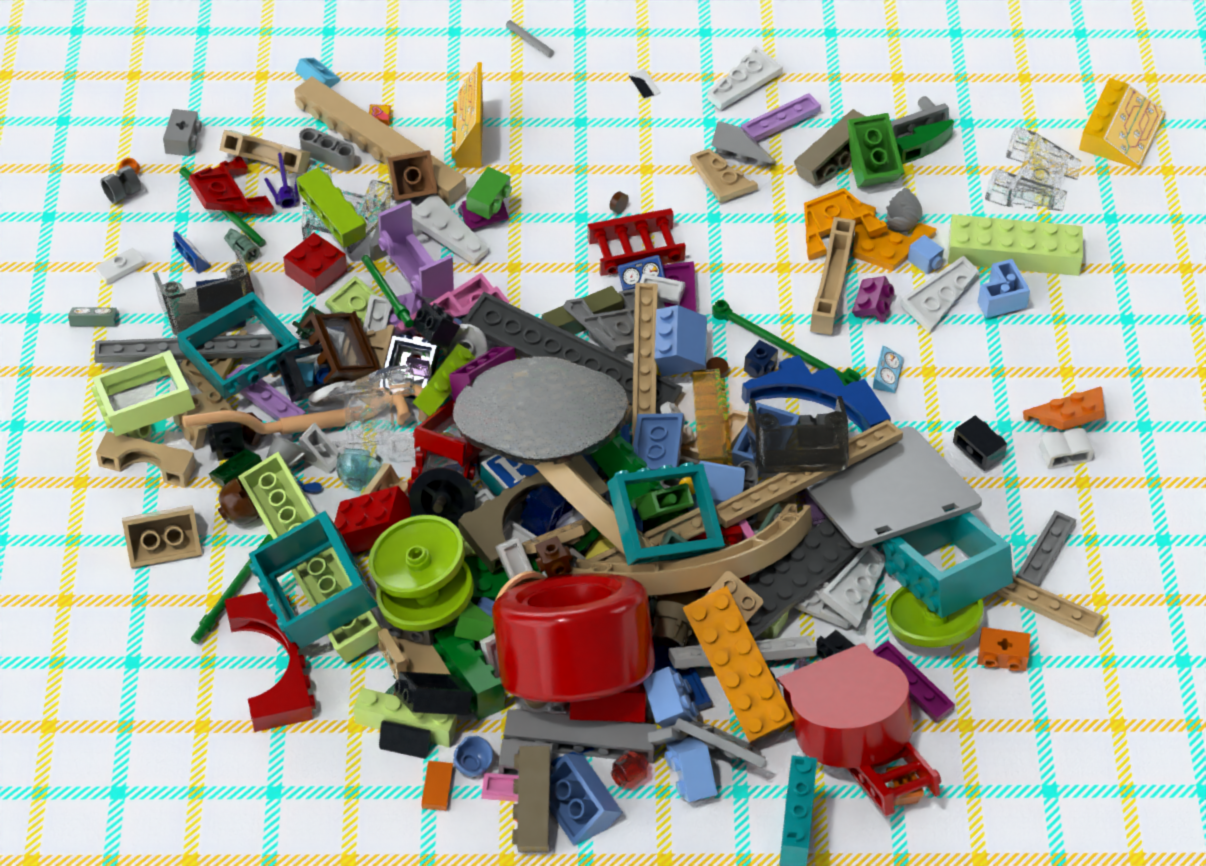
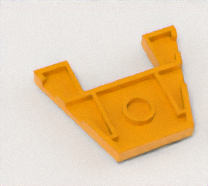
[804,188,888,261]
[852,203,937,271]

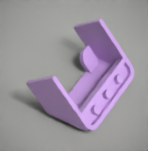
[378,201,454,299]

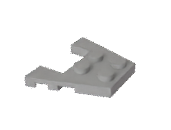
[563,289,635,352]

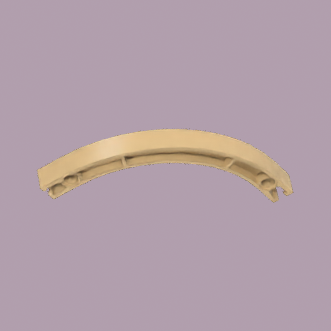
[506,406,670,562]
[568,504,812,595]

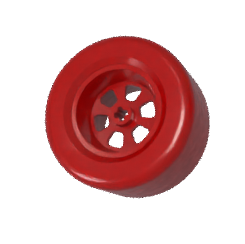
[492,573,655,703]

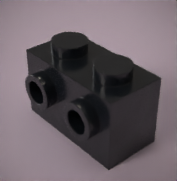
[412,302,460,350]
[206,409,245,461]
[953,415,1007,471]

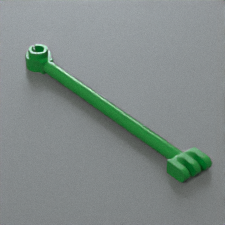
[712,300,861,386]

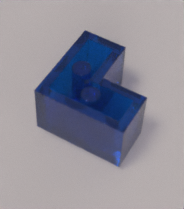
[520,484,573,536]

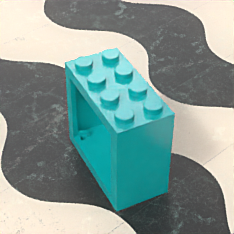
[883,508,1013,618]
[248,511,378,649]

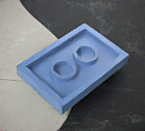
[633,413,685,470]

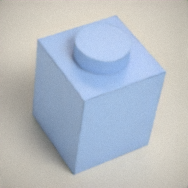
[908,235,944,274]

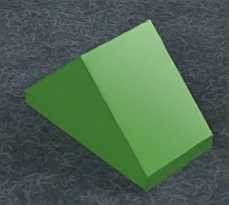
[454,601,494,642]

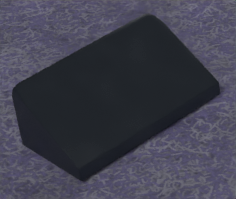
[379,721,431,759]

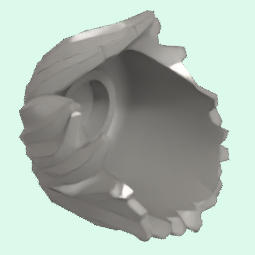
[885,188,923,231]

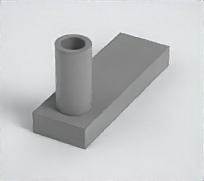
[891,96,949,138]

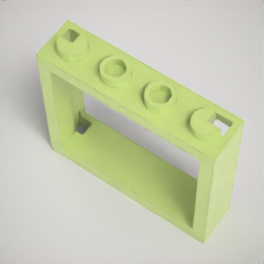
[91,350,195,437]

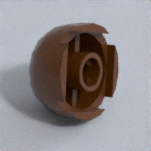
[218,477,260,525]

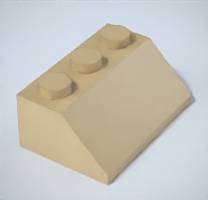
[122,505,202,568]

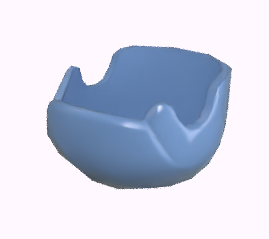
[453,736,493,777]

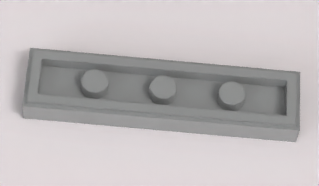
[1016,510,1076,587]

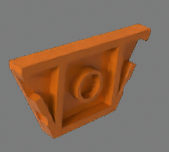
[1023,386,1105,430]

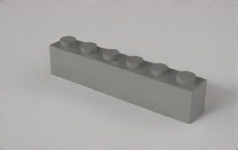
[504,709,657,763]

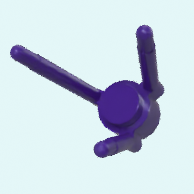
[264,152,299,208]

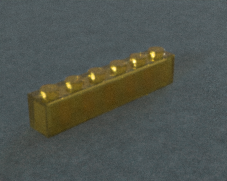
[692,369,732,466]

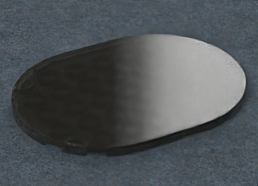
[453,356,629,465]

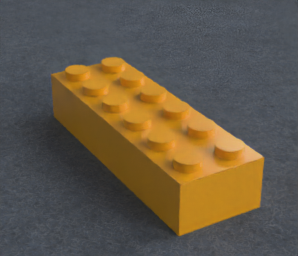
[682,586,794,743]

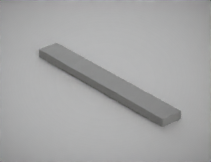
[94,334,278,363]

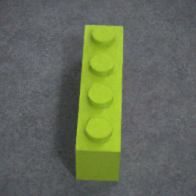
[296,167,367,248]
[412,343,476,416]

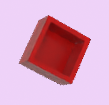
[283,232,347,296]

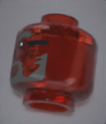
[611,751,649,789]

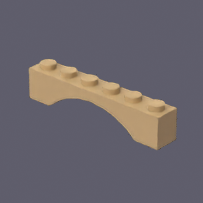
[810,217,856,335]

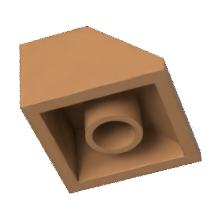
[385,150,438,201]

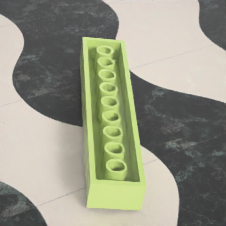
[238,452,383,663]

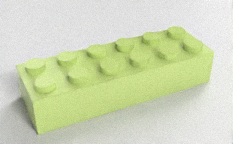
[948,214,1083,276]

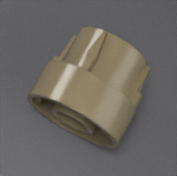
[652,601,693,648]

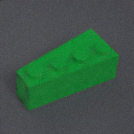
[432,625,505,721]

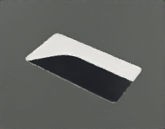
[628,69,661,98]

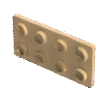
[376,627,450,680]

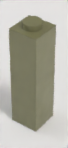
[542,286,624,335]

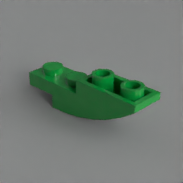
[895,119,954,164]

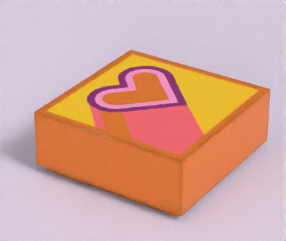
[369,104,391,125]

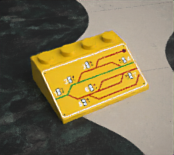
[451,62,483,168]
[1079,78,1166,169]

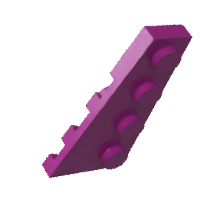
[663,261,697,312]

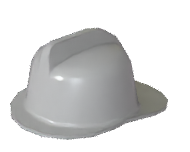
[266,433,317,468]

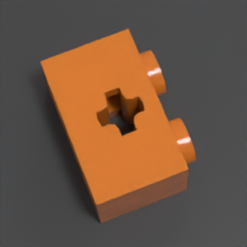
[977,627,1031,671]

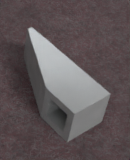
[711,121,776,167]

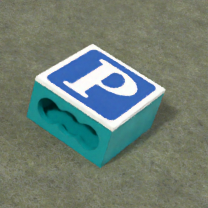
[480,443,539,496]

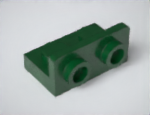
[208,449,262,486]

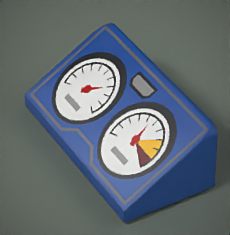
[173,231,211,274]
[617,255,665,291]

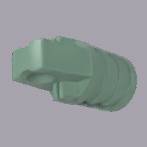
[224,228,260,263]

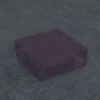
[405,357,432,378]

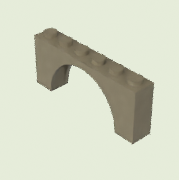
[458,449,610,573]

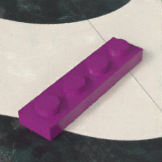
[873,640,955,723]

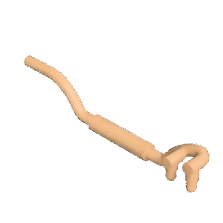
[182,384,428,435]

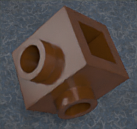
[535,536,573,577]

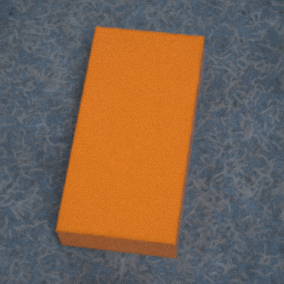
[421,761,453,811]

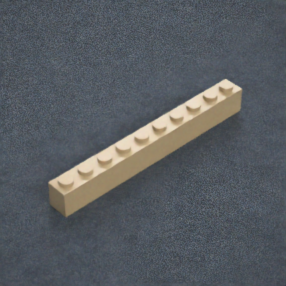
[294,76,466,206]

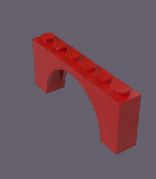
[225,589,316,732]

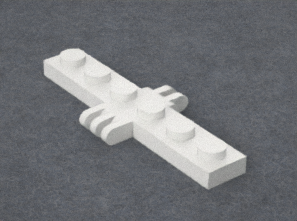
[668,636,817,670]

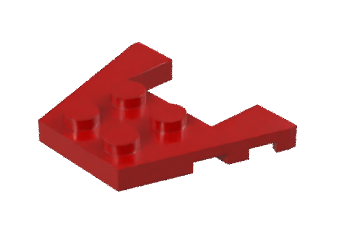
[188,156,274,215]

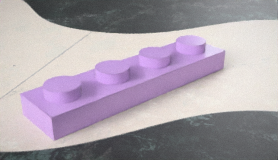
[741,93,821,142]
[226,364,306,421]

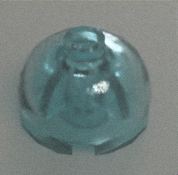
[336,449,384,491]

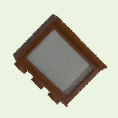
[300,311,380,384]

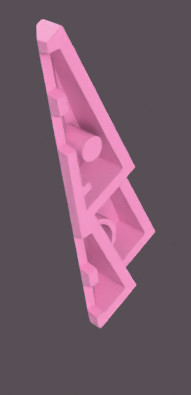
[396,273,510,332]

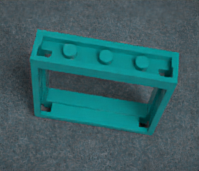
[177,291,300,400]
[607,462,725,566]
[779,755,817,866]

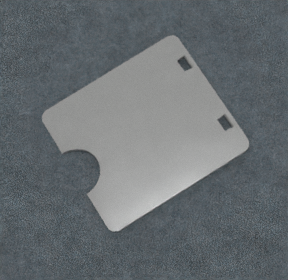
[790,426,982,548]

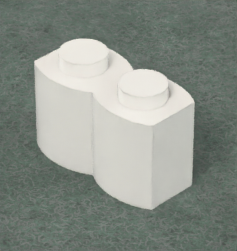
[1039,428,1094,469]

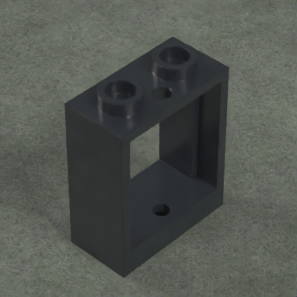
[276,344,339,403]
[394,671,472,715]

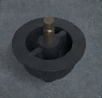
[409,467,476,528]

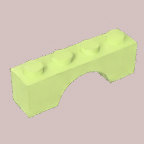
[353,687,457,748]

